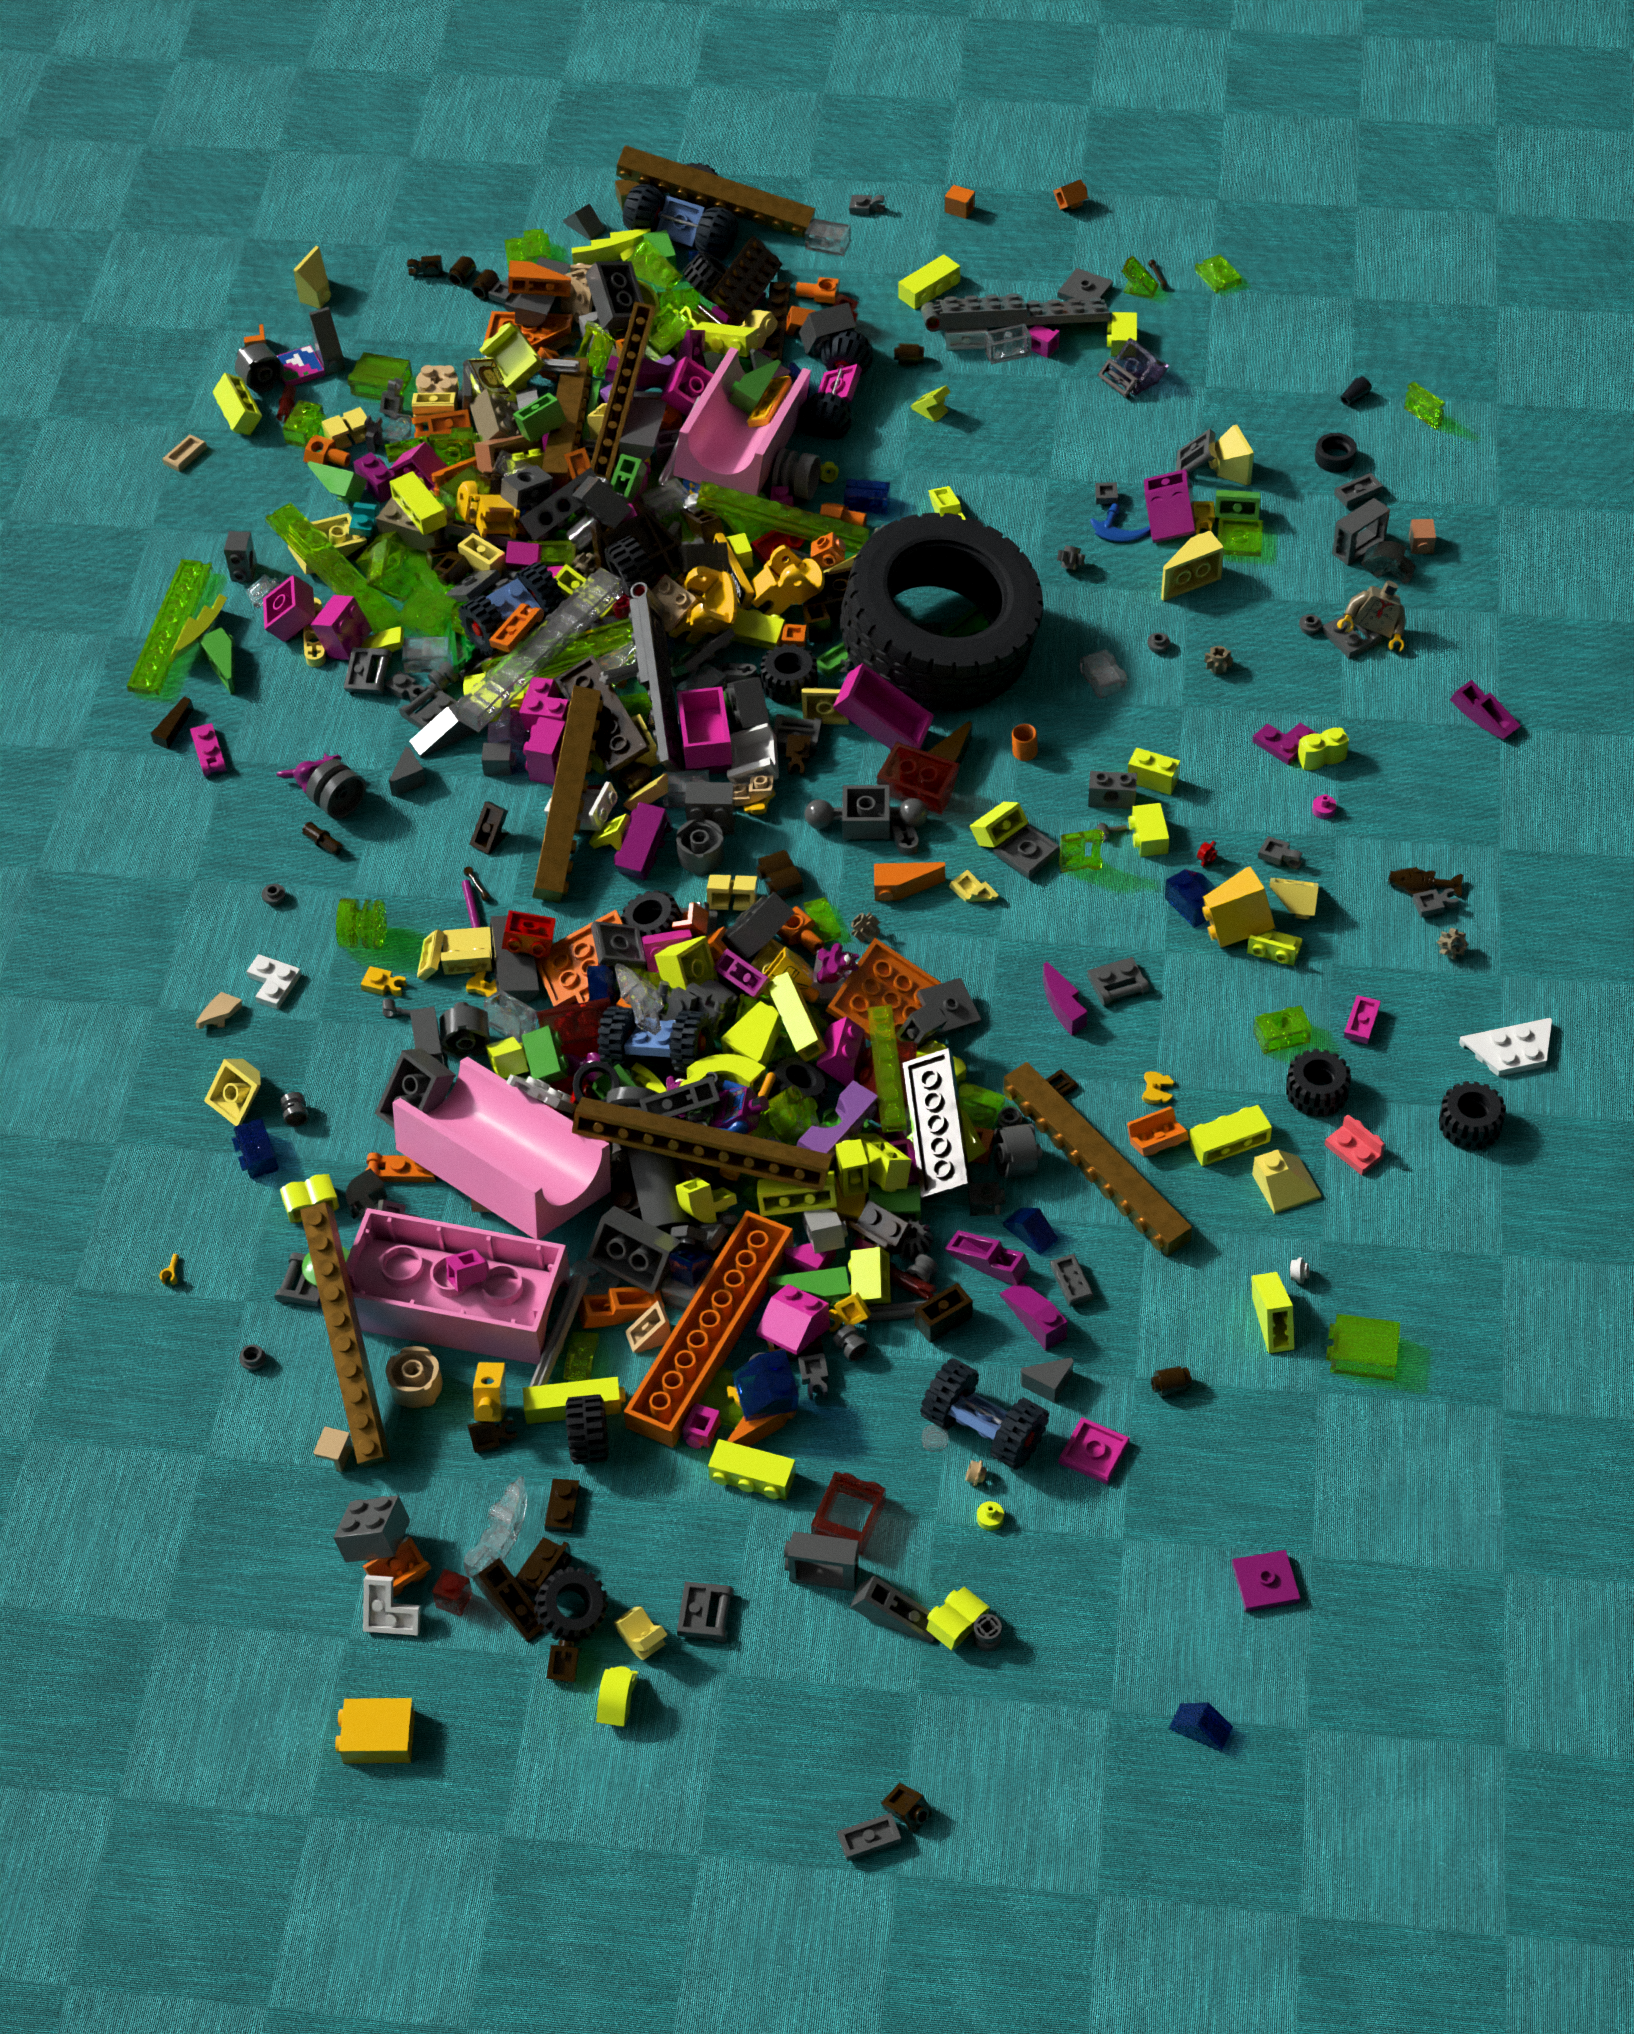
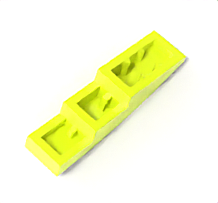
[571,228,651,265]
[168,594,227,662]

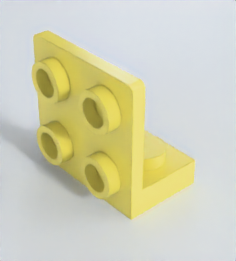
[441,927,493,975]

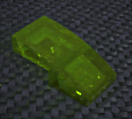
[564,1331,599,1381]

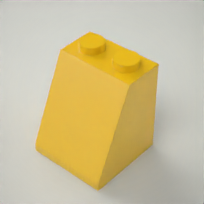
[1202,866,1275,948]

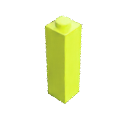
[767,972,827,1062]
[523,1377,626,1424]

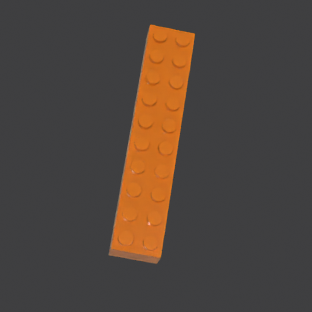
[624,1211,794,1448]

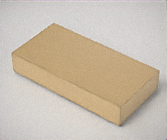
[162,434,207,472]

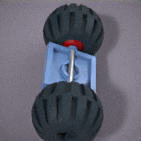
[622,184,738,258]

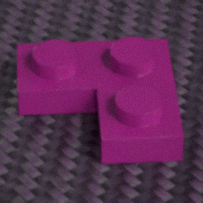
[1252,722,1318,765]

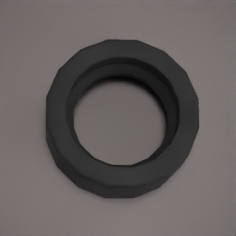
[1315,433,1357,472]
[573,1061,621,1103]

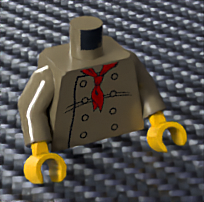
[1337,580,1406,651]

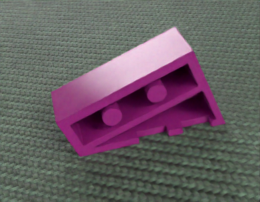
[614,802,673,881]

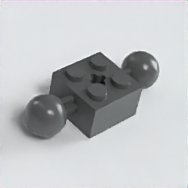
[804,785,928,839]

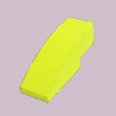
[928,486,966,520]

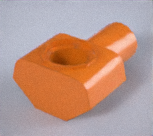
[796,277,840,304]
[303,435,351,468]
[820,502,867,529]
[776,906,825,955]

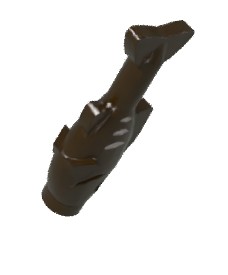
[1388,867,1463,898]

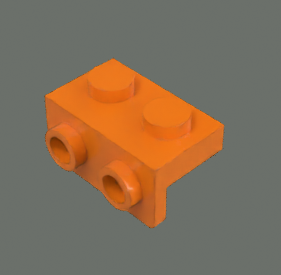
[1127,1106,1189,1157]
[362,1536,431,1597]

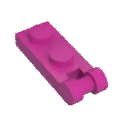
[190,723,227,777]

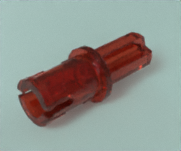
[276,384,297,423]

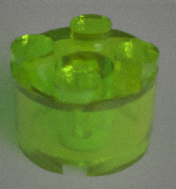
[762,1085,820,1145]

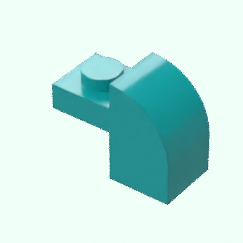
[349,502,380,537]

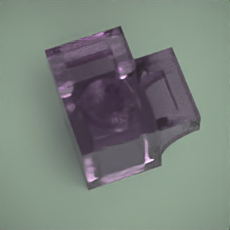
[488,707,531,751]

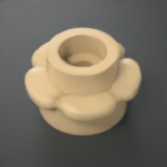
[965,1460,987,1486]

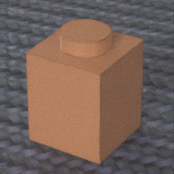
[1409,519,1436,554]

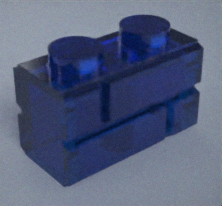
[844,478,891,514]
[231,1118,279,1179]

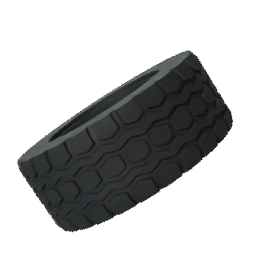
[840,513,1043,711]

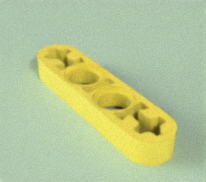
[303,598,326,667]

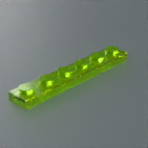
[867,1004,907,1133]

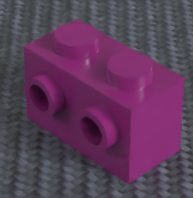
[353,452,397,504]

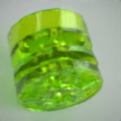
[336,898,387,950]

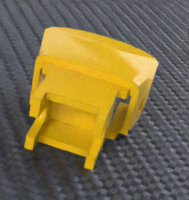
[455,481,520,539]
[750,544,825,616]
[669,566,738,644]

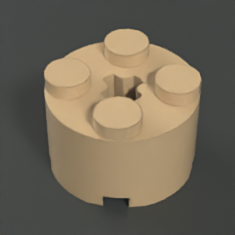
[416,365,460,404]
[386,1346,443,1408]

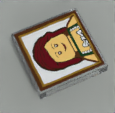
[462,358,511,399]

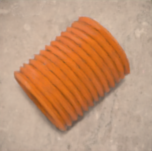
[1012,724,1038,761]

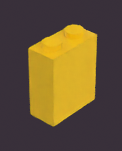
[335,1698,415,1763]

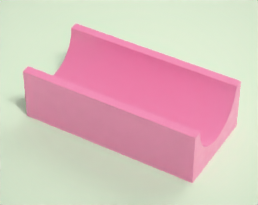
[673,347,811,499]
[392,1057,611,1240]
[346,1208,571,1365]

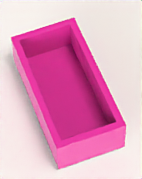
[833,663,934,760]
[677,687,733,769]

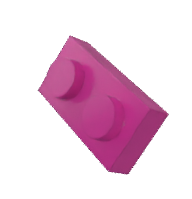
[1344,995,1381,1044]

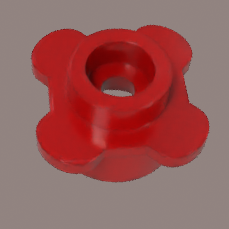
[1197,841,1218,867]

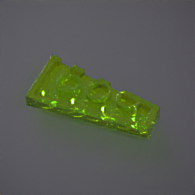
[627,238,683,292]

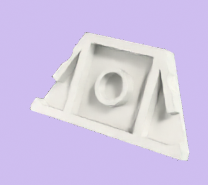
[1459,1018,1552,1077]
[506,1074,577,1114]

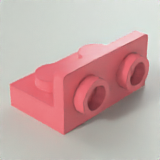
[1325,1115,1385,1175]

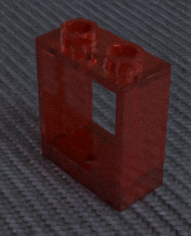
[811,1471,886,1555]

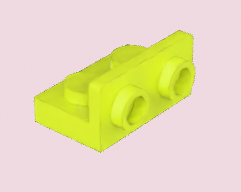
[1247,930,1303,966]

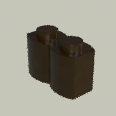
[756,849,804,900]

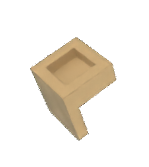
[314,1427,353,1472]

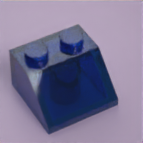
[1165,869,1216,928]
[732,1349,799,1422]

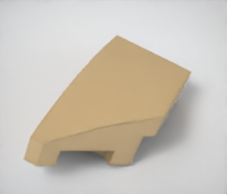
[196,992,242,1029]

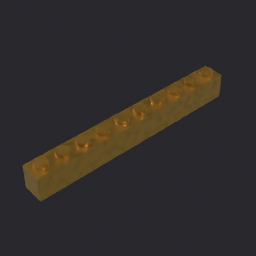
[616,145,815,238]
[591,301,656,482]
[542,358,593,489]
[532,685,604,903]
[1003,1062,1192,1257]
[572,1097,832,1191]
[300,1202,391,1468]

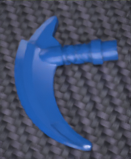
[1090,503,1151,542]

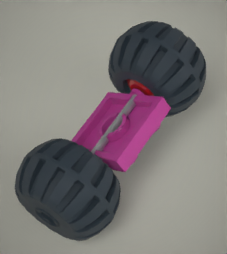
[800,330,873,440]

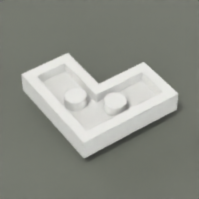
[246,954,302,1010]
[363,1575,421,1635]

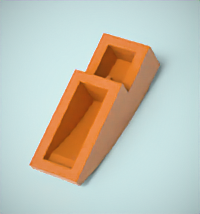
[577,1287,664,1329]

